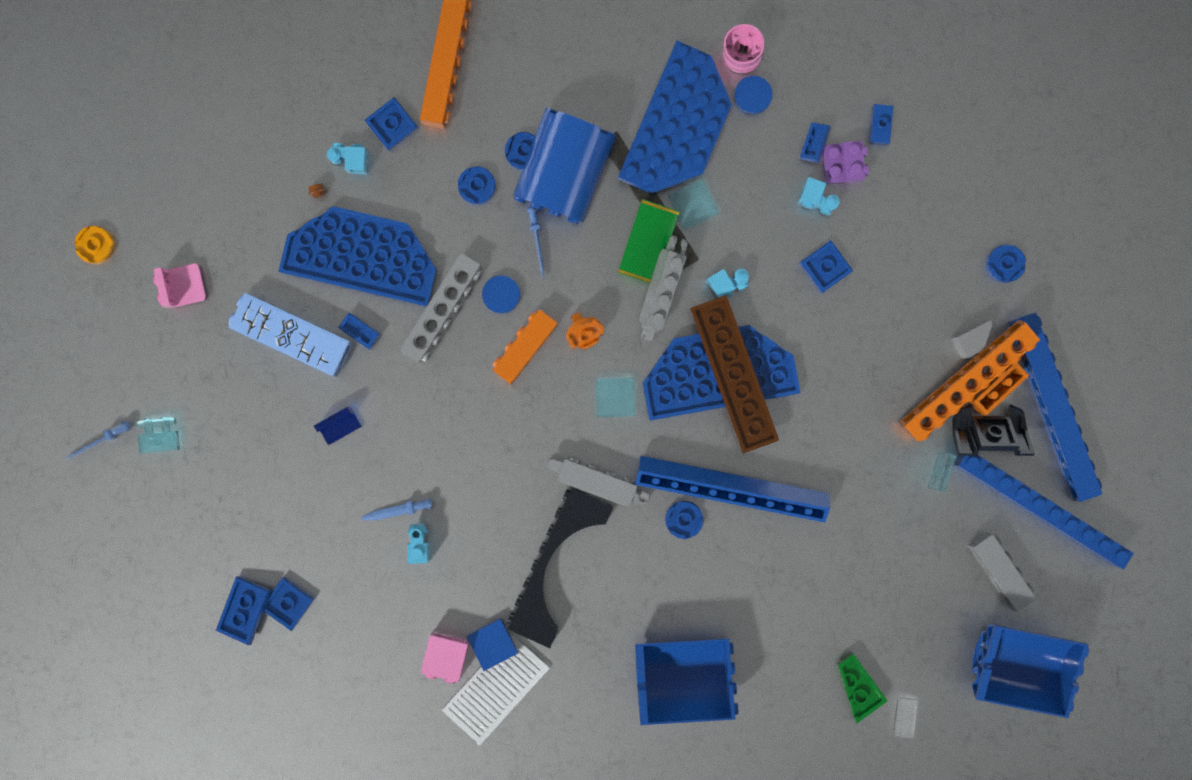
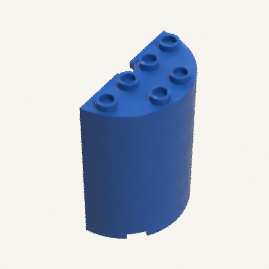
[513,108,617,224]
[971,624,1089,718]
[635,639,739,725]

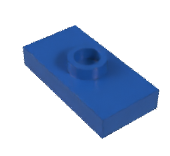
[869,104,894,145]
[800,122,831,163]
[338,312,381,350]

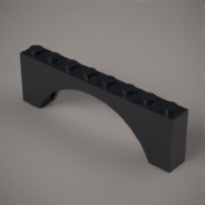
[506,487,614,648]

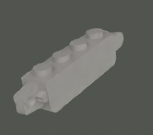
[639,235,688,342]
[547,457,649,507]

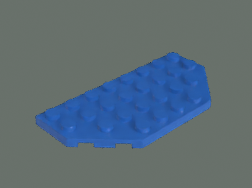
[617,41,732,194]
[278,206,437,307]
[643,325,801,421]

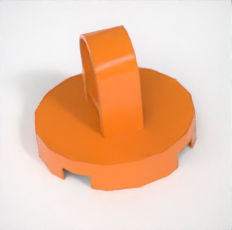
[566,312,604,350]

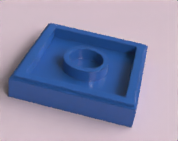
[365,97,418,151]
[799,240,853,294]
[264,577,315,631]
[467,618,519,671]

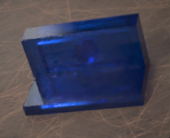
[314,407,362,446]

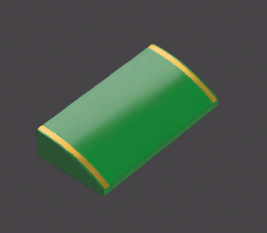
[618,199,680,283]

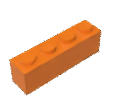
[492,309,558,385]

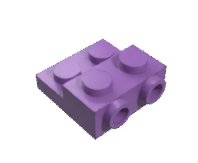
[822,141,869,184]

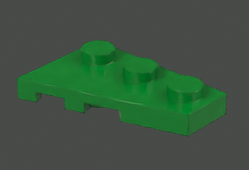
[837,653,888,724]

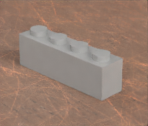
[968,533,1036,612]

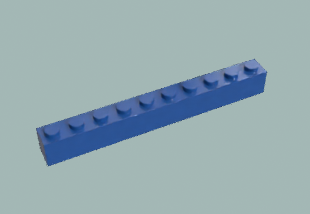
[1008,312,1103,502]
[952,455,1134,570]
[635,456,830,523]

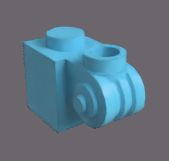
[327,143,368,174]
[798,177,840,215]
[706,269,749,298]
[407,524,430,564]

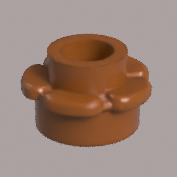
[308,183,326,198]

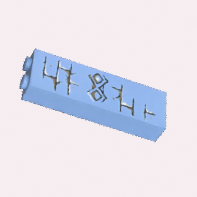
[228,293,353,377]

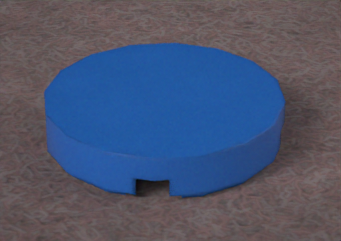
[734,75,772,114]
[505,132,535,170]
[458,166,496,205]
[986,245,1026,283]
[482,275,520,314]
[665,500,704,539]

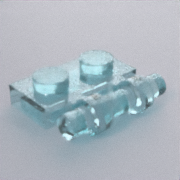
[136,416,180,454]

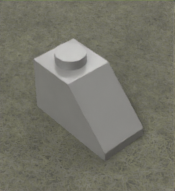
[951,320,993,360]

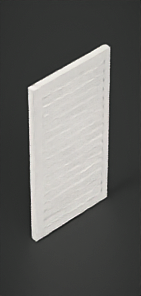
[442,633,550,745]

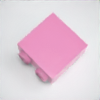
[421,632,469,684]

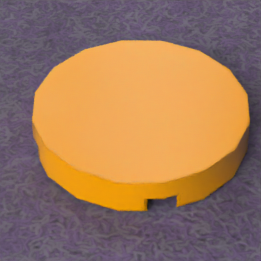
[74,226,114,264]

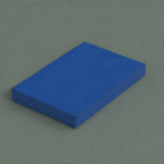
[216,576,272,645]

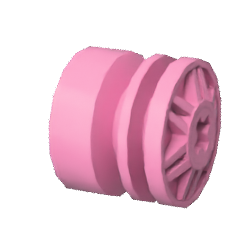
[723,24,764,73]

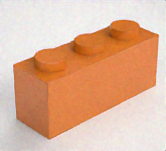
[968,363,1029,416]

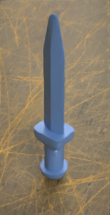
[527,206,544,279]
[65,421,130,460]
[361,498,433,520]

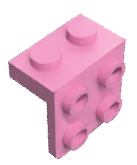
[153,263,206,309]

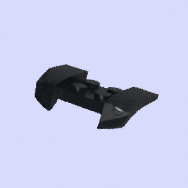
[952,404,1035,456]

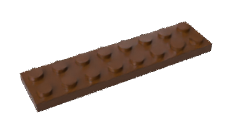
[690,295,780,454]

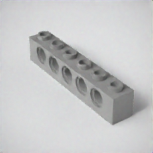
[399,253,483,364]

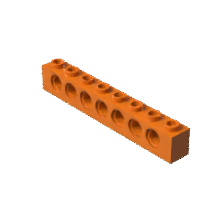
[899,320,1040,442]

